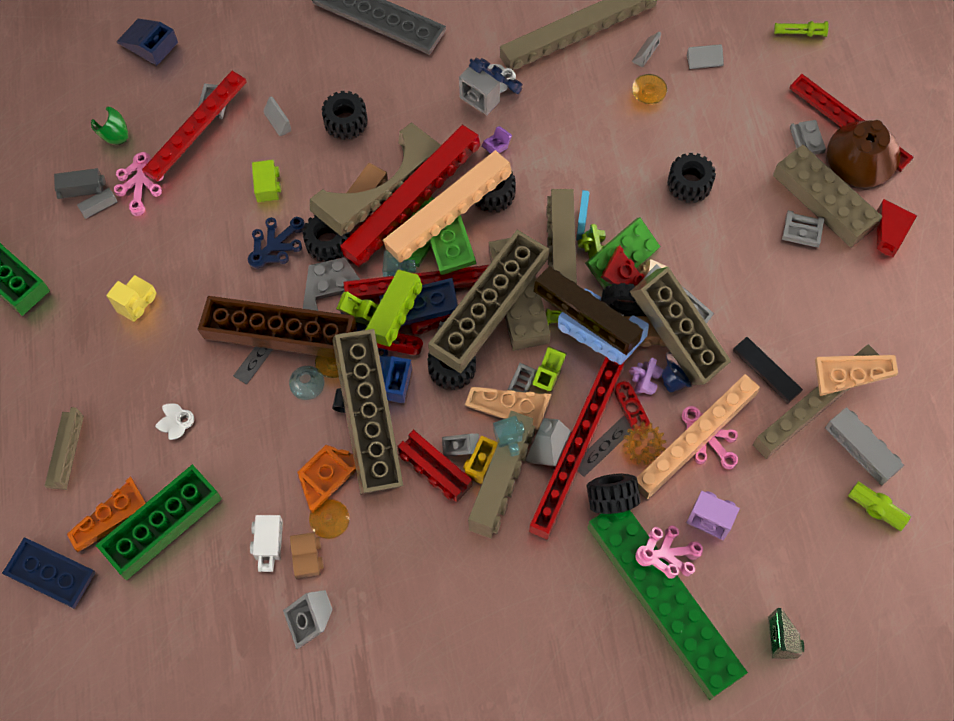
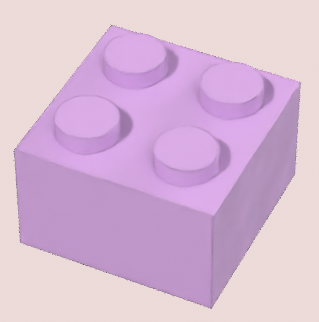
[686,491,740,541]

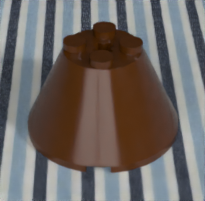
[826,120,900,189]

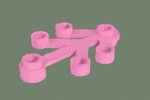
[114,152,164,216]
[682,406,738,469]
[636,525,703,579]

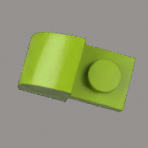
[336,292,378,325]
[532,347,567,391]

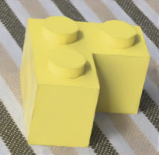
[106,275,157,322]

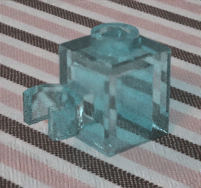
[382,251,416,277]
[493,416,525,457]

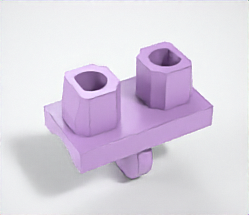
[629,358,663,395]

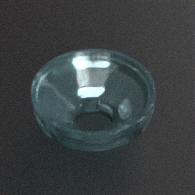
[289,366,324,400]

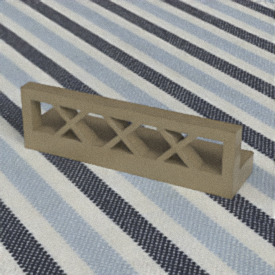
[45,407,84,490]

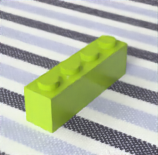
[365,269,422,347]

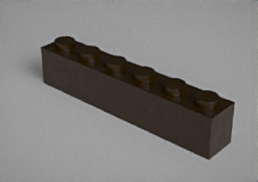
[533,266,643,356]

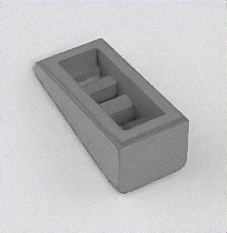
[508,363,537,392]

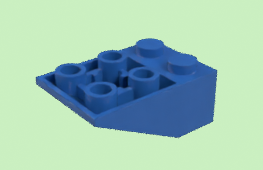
[379,356,412,403]

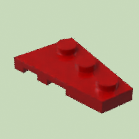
[601,245,645,286]

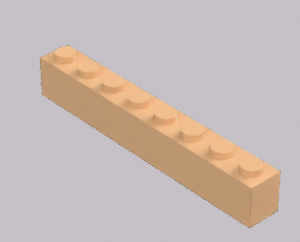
[383,150,512,263]
[636,374,760,500]

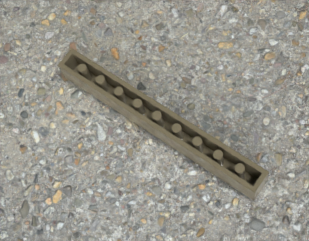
[500,0,657,70]

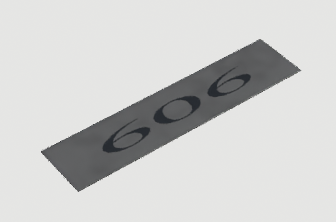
[233,347,273,384]
[578,415,633,477]

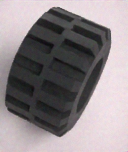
[322,91,368,140]
[667,153,716,203]
[475,170,516,213]
[303,215,350,262]
[427,353,476,390]
[586,473,641,514]

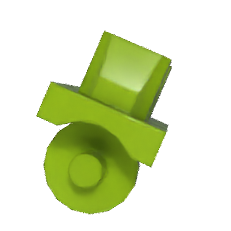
[578,224,606,259]

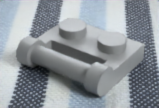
[782,210,824,248]

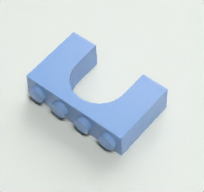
[558,288,649,365]

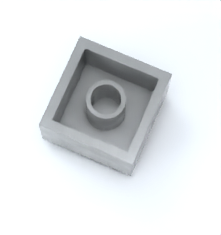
[459,67,500,115]

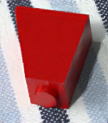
[877,199,917,257]

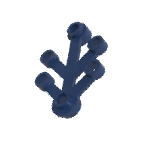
[469,57,523,94]
[248,217,305,269]

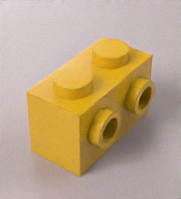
[463,435,498,484]

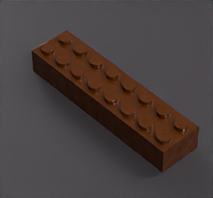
[197,296,358,358]

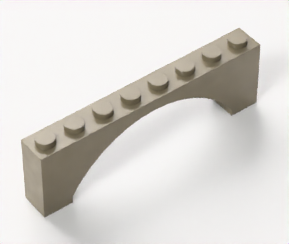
[310,122,441,236]

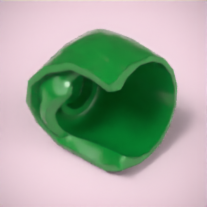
[91,106,128,145]

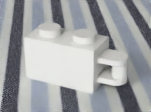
[250,515,283,572]

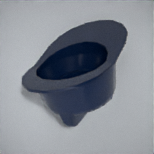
[661,352,692,392]

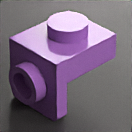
[481,126,512,154]

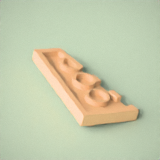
[815,355,898,396]
[465,387,551,431]

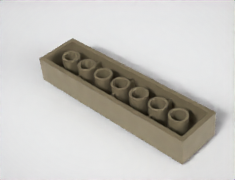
[428,229,549,373]
[332,329,403,494]

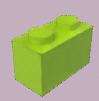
[252,160,281,202]

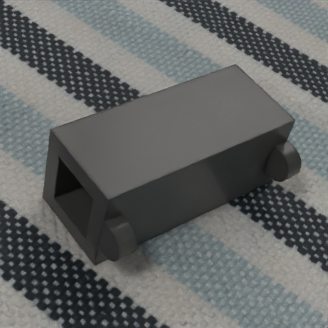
[54,168,106,199]

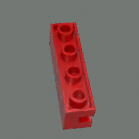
[397,429,473,503]

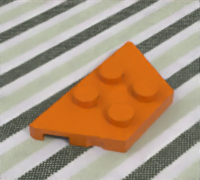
[297,445,356,514]

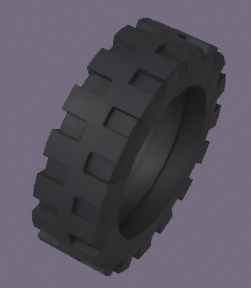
[601,283,646,317]

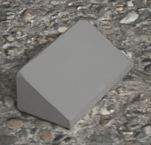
[632,32,661,67]
[687,44,724,69]
[264,96,291,136]
[77,188,118,219]
[442,434,479,456]

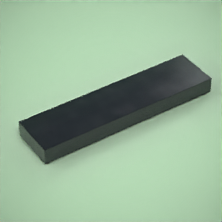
[733,337,803,403]

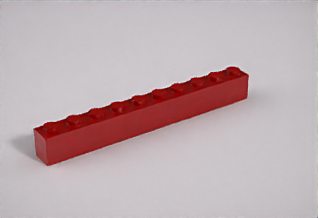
[340,124,480,267]
[529,357,625,540]

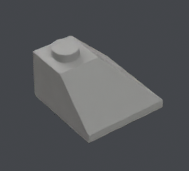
[525,418,572,466]
[283,590,332,649]

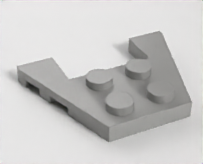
[303,257,374,311]

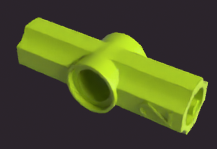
[848,481,911,531]

